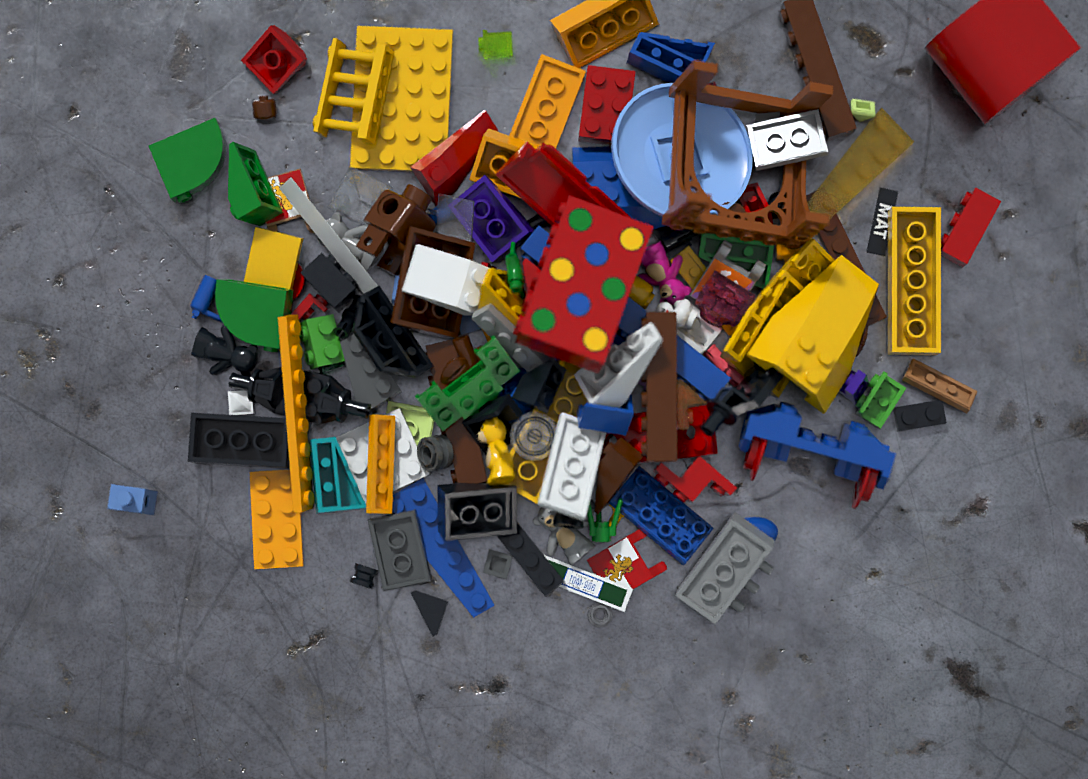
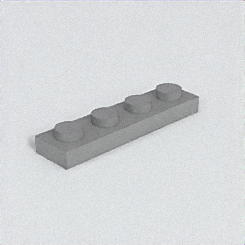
[471,303,550,372]

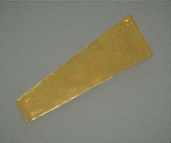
[807,108,914,220]

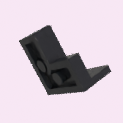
[462,394,523,455]

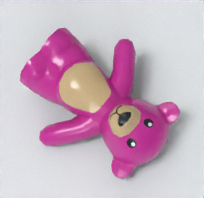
[638,240,692,305]

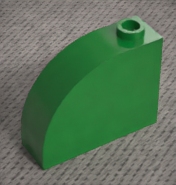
[148,118,226,203]
[215,278,294,352]

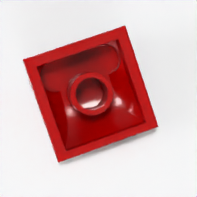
[241,25,307,94]

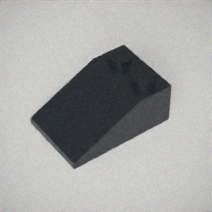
[437,483,517,541]

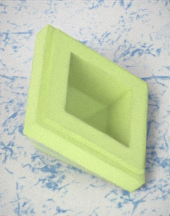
[850,99,875,122]

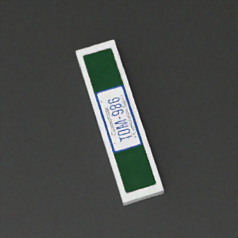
[544,555,633,612]

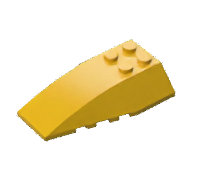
[720,238,834,398]
[746,255,879,414]

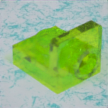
[478,30,513,59]

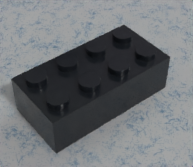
[188,413,289,469]

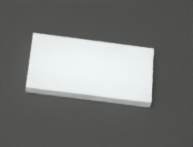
[537,412,606,520]

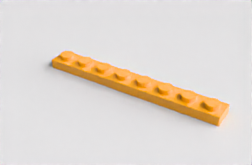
[278,314,315,512]

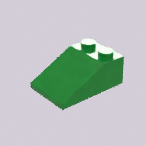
[228,142,283,226]

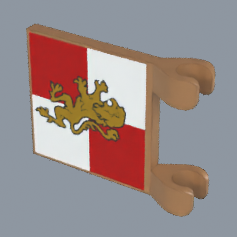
[266,168,314,233]

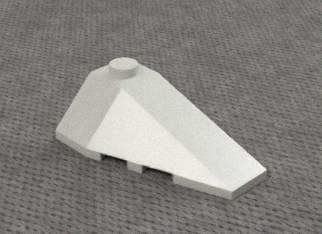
[574,323,663,408]

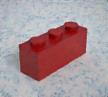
[941,188,1001,268]

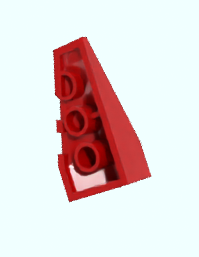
[410,110,498,206]

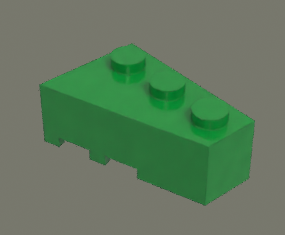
[697,233,774,290]

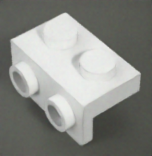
[677,303,723,354]

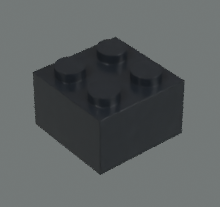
[300,252,359,313]

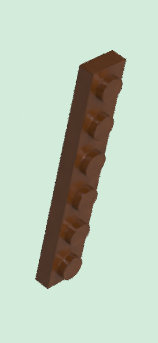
[806,187,887,326]

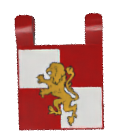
[587,529,667,589]

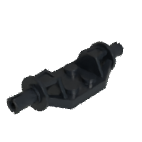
[700,360,784,437]
[228,367,371,424]

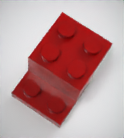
[653,456,737,503]

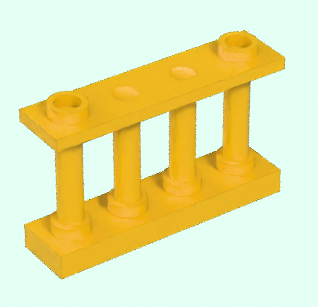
[313,38,394,144]

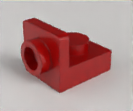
[291,293,329,323]

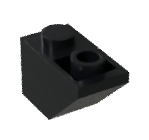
[512,359,567,414]

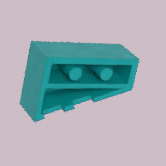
[309,437,366,514]

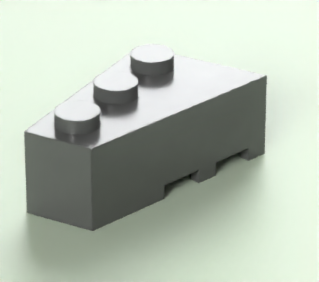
[340,334,402,419]

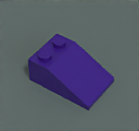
[448,175,534,263]

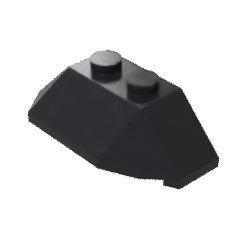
[352,286,434,378]

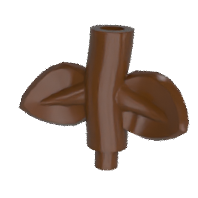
[440,335,484,385]

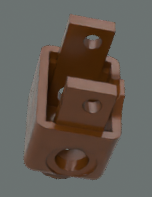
[356,184,436,276]

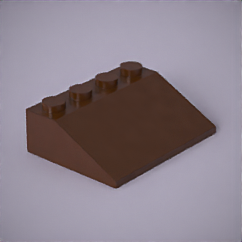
[391,226,476,339]

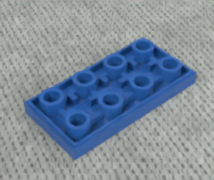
[608,466,714,566]

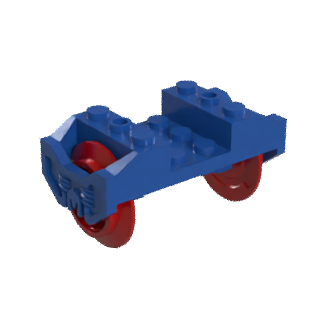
[738,401,896,509]

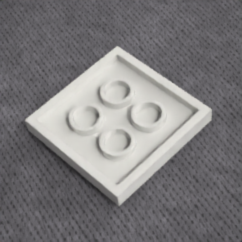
[336,408,430,503]

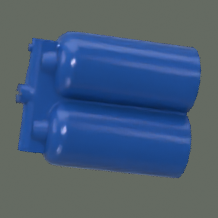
[190,275,223,323]

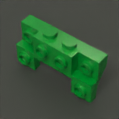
[415,336,520,431]

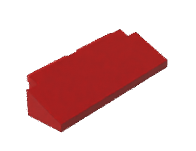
[495,142,631,226]

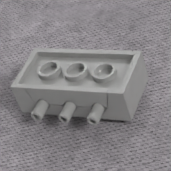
[675,512,775,624]

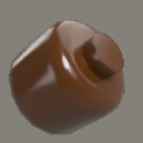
[252,95,277,120]

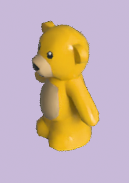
[476,417,515,485]

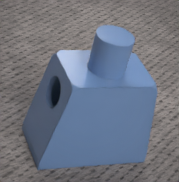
[107,484,158,515]

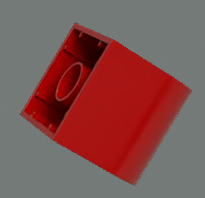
[924,0,1081,125]

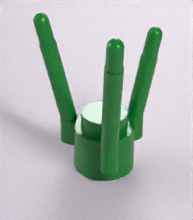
[587,498,623,542]

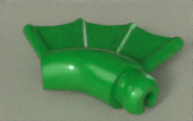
[505,242,526,300]

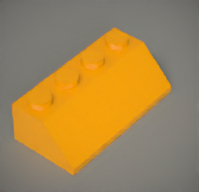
[550,0,659,68]

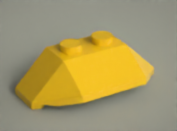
[478,268,526,326]

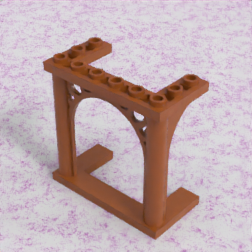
[662,60,833,249]

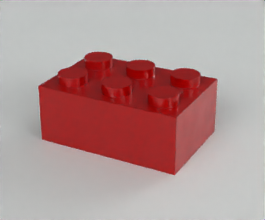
[578,65,636,146]

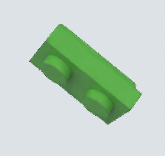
[299,314,345,370]
[855,371,906,429]

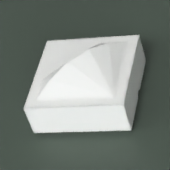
[228,390,255,415]

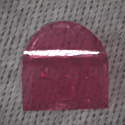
[696,270,756,328]

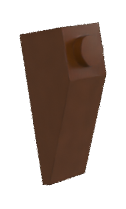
[595,437,643,514]

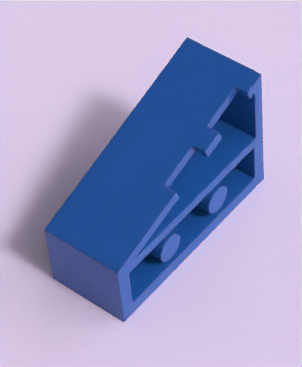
[626,32,715,83]

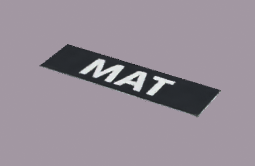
[866,187,899,256]

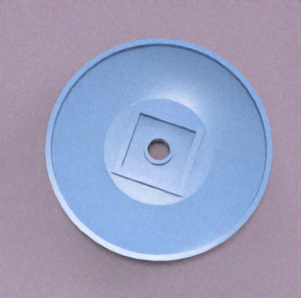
[611,83,753,216]

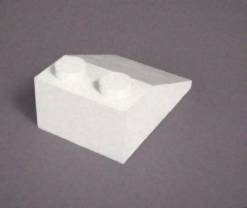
[402,244,490,316]

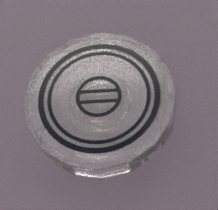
[510,412,557,461]

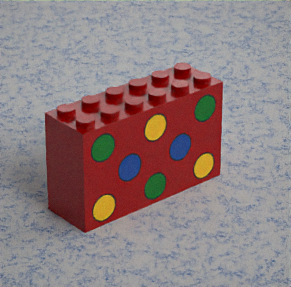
[513,195,653,374]

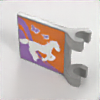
[690,240,766,320]

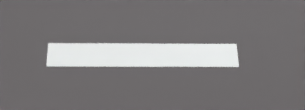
[279,177,410,330]

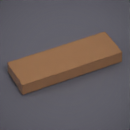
[902,358,978,414]

